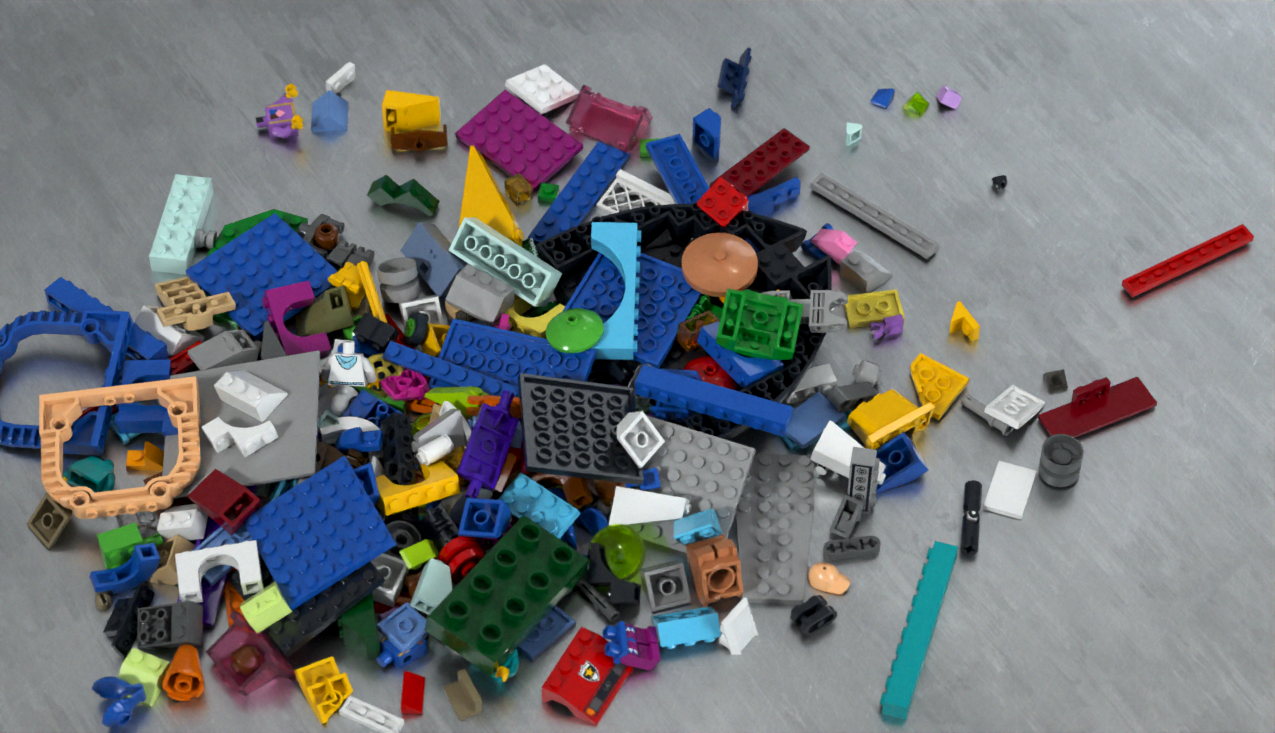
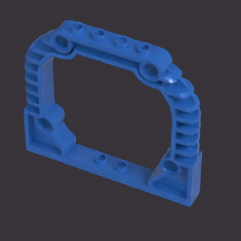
[0,309,133,456]

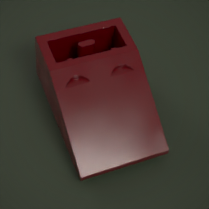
[187,469,260,536]

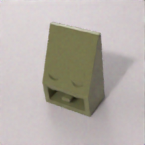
[295,285,354,337]

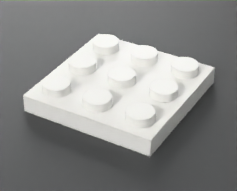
[505,64,581,114]

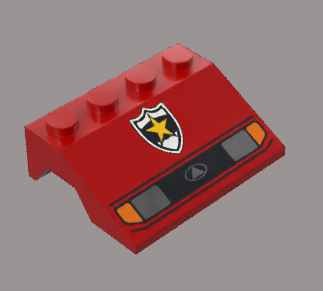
[541,627,633,726]

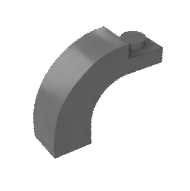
[440,485,495,526]

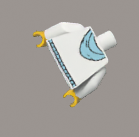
[320,341,380,390]

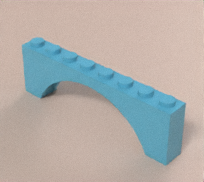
[590,222,641,360]

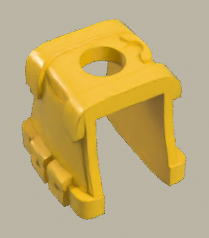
[328,262,366,311]

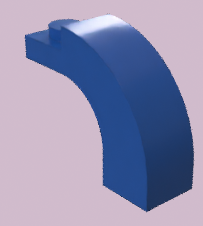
[335,427,384,455]
[90,543,160,595]

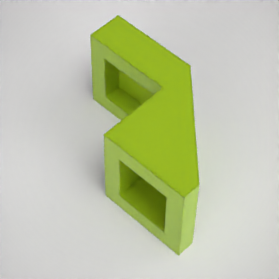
[399,540,439,570]

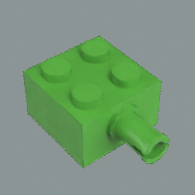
[97,522,163,570]

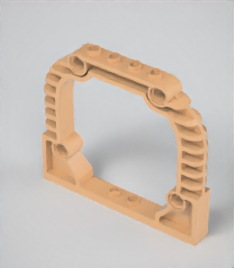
[39,376,201,519]

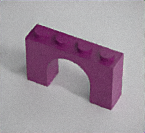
[262,281,331,358]

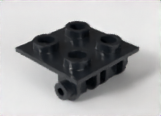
[414,504,459,553]

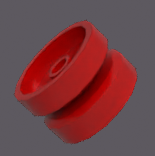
[438,536,486,585]

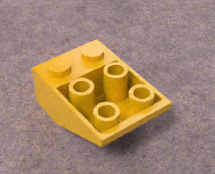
[382,90,441,132]

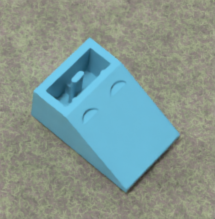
[673,508,722,546]

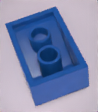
[876,432,929,494]

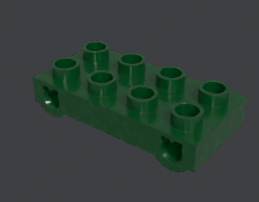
[424,515,589,676]

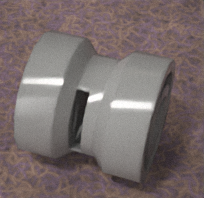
[195,229,217,249]

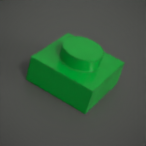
[538,183,559,203]

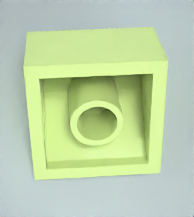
[240,582,292,634]
[118,648,170,707]

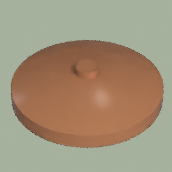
[681,233,758,297]

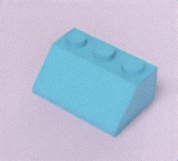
[651,606,721,649]

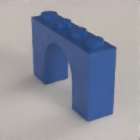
[697,321,784,389]
[115,360,172,433]

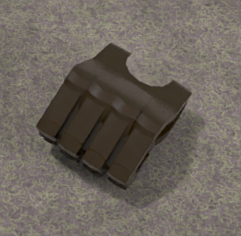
[298,441,367,479]

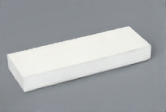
[339,695,404,733]

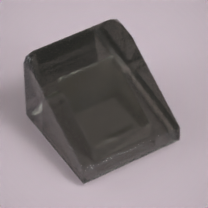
[1043,369,1068,392]

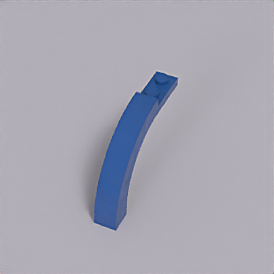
[747,177,801,216]

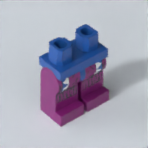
[602,621,660,671]

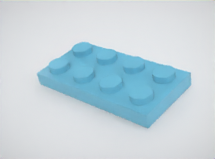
[498,473,580,539]

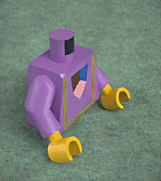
[256,83,303,139]

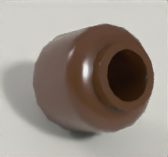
[314,223,339,251]
[230,645,262,675]

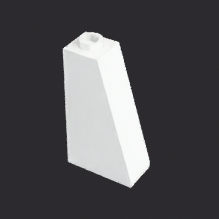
[810,420,886,485]
[609,486,691,528]

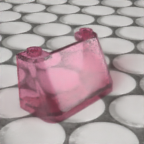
[566,85,653,152]

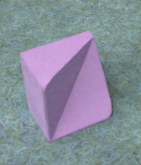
[937,86,962,109]

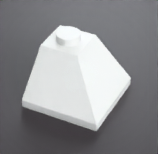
[617,411,665,468]

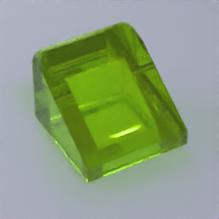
[902,92,930,116]

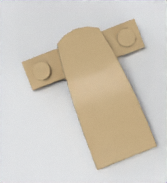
[155,276,236,331]

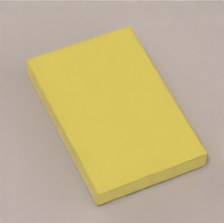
[843,289,905,329]

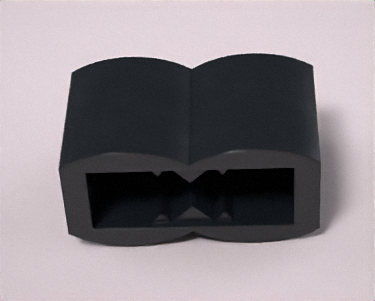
[353,313,399,353]

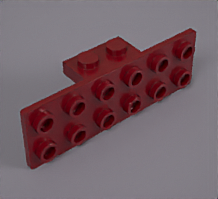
[709,128,810,197]
[1038,377,1157,438]

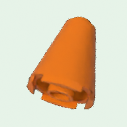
[162,644,205,701]

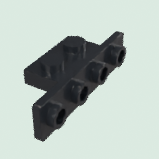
[103,582,155,658]

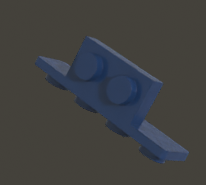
[717,47,752,108]

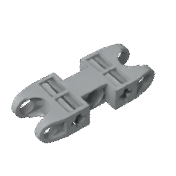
[761,290,848,333]

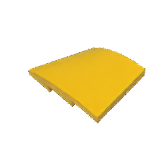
[294,656,353,724]

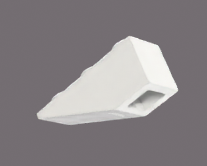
[781,364,837,405]

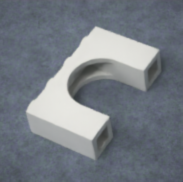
[175,540,264,603]

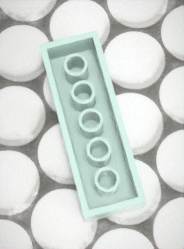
[149,174,214,275]
[449,217,562,307]

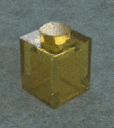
[504,173,532,206]

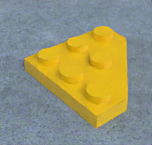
[910,353,970,420]

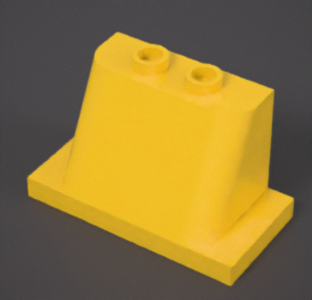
[847,389,935,450]

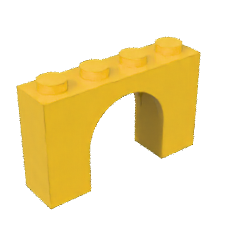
[375,459,460,516]

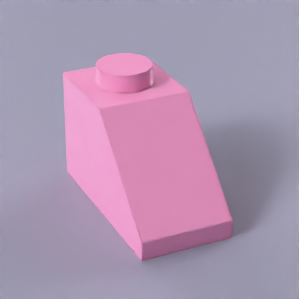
[811,229,858,265]

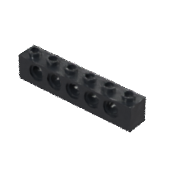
[381,412,419,526]

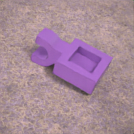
[870,314,904,339]

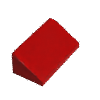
[401,671,425,714]

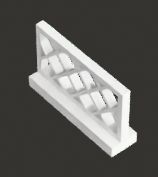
[596,169,675,214]

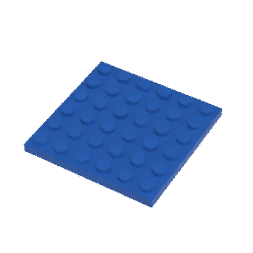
[186,213,338,341]
[563,252,703,369]
[244,456,397,610]

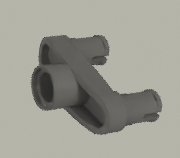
[297,214,345,260]

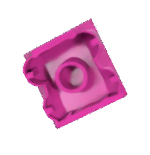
[380,369,430,401]

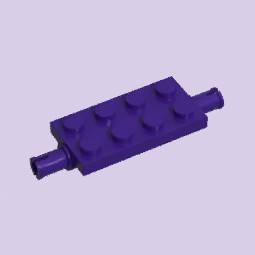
[456,390,519,499]

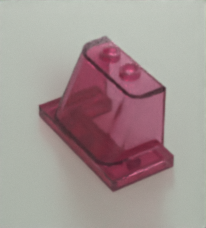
[205,610,296,696]

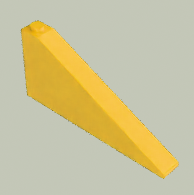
[458,145,524,265]

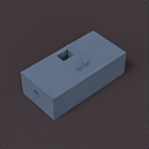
[400,222,468,299]

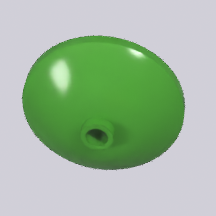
[546,308,604,353]

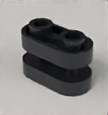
[790,595,837,636]

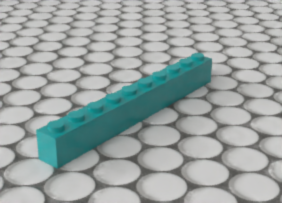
[880,541,958,720]

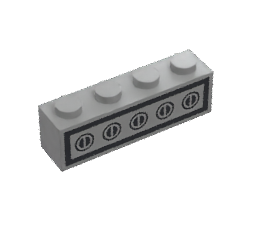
[847,447,880,514]

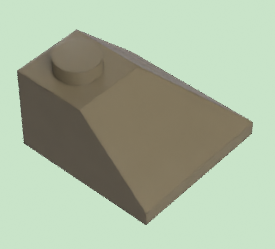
[27,493,73,549]

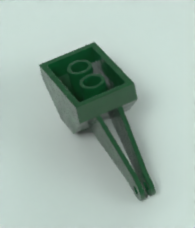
[338,592,379,660]

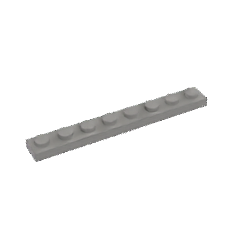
[810,173,939,259]

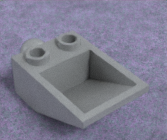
[187,330,262,371]

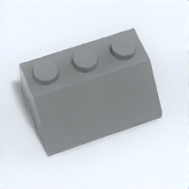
[445,264,514,325]

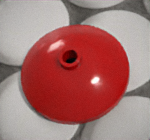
[683,356,738,390]

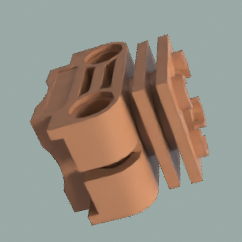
[686,535,744,607]

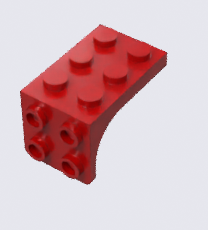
[697,177,749,227]

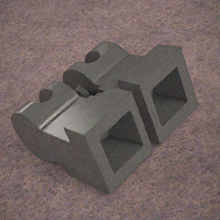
[327,240,375,271]

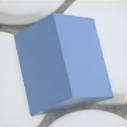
[311,90,349,131]

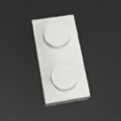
[326,62,356,94]

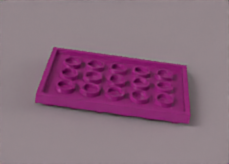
[455,89,583,193]

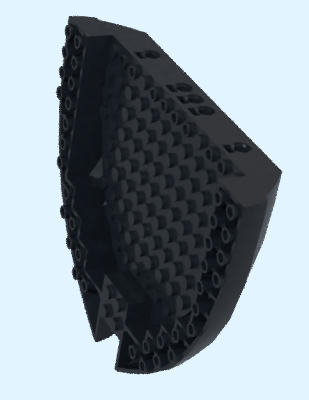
[536,202,832,441]

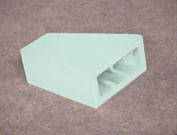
[410,558,452,615]

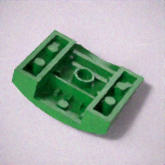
[716,288,804,360]

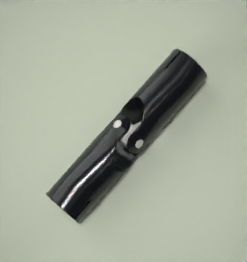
[960,480,982,555]

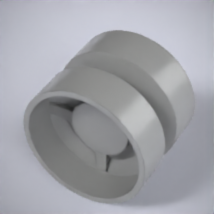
[377,258,421,303]

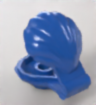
[561,507,610,550]
[92,676,146,727]

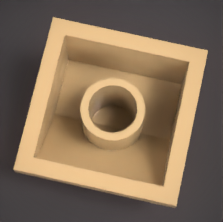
[147,534,195,585]

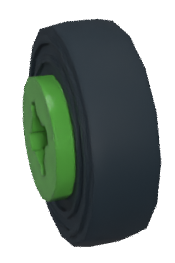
[404,312,427,347]

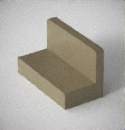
[444,669,483,720]

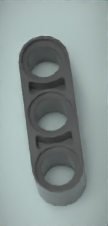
[827,382,879,412]

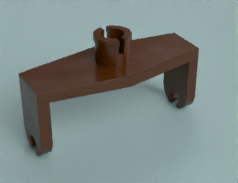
[391,124,448,151]

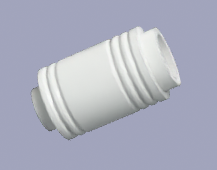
[416,435,454,466]

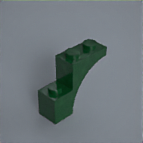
[367,175,440,217]

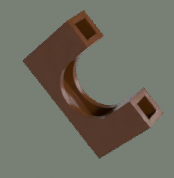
[512,473,593,524]

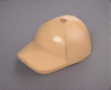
[807,562,850,595]

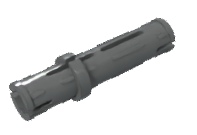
[576,575,620,622]

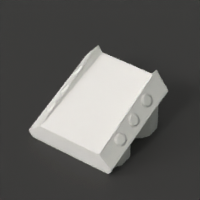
[719,598,759,655]

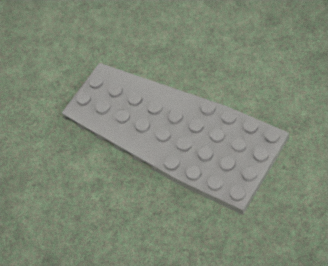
[735,454,814,605]

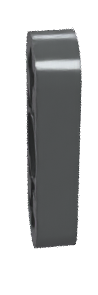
[823,536,881,561]

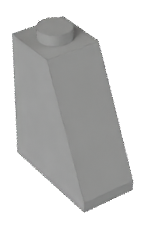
[411,408,466,456]

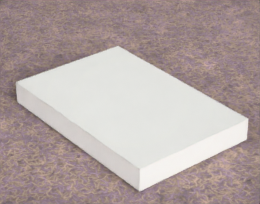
[984,385,1045,430]
[983,461,1037,520]

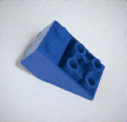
[342,389,412,430]

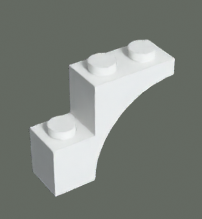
[202,417,279,458]

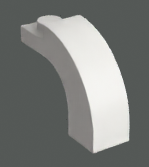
[320,417,384,461]

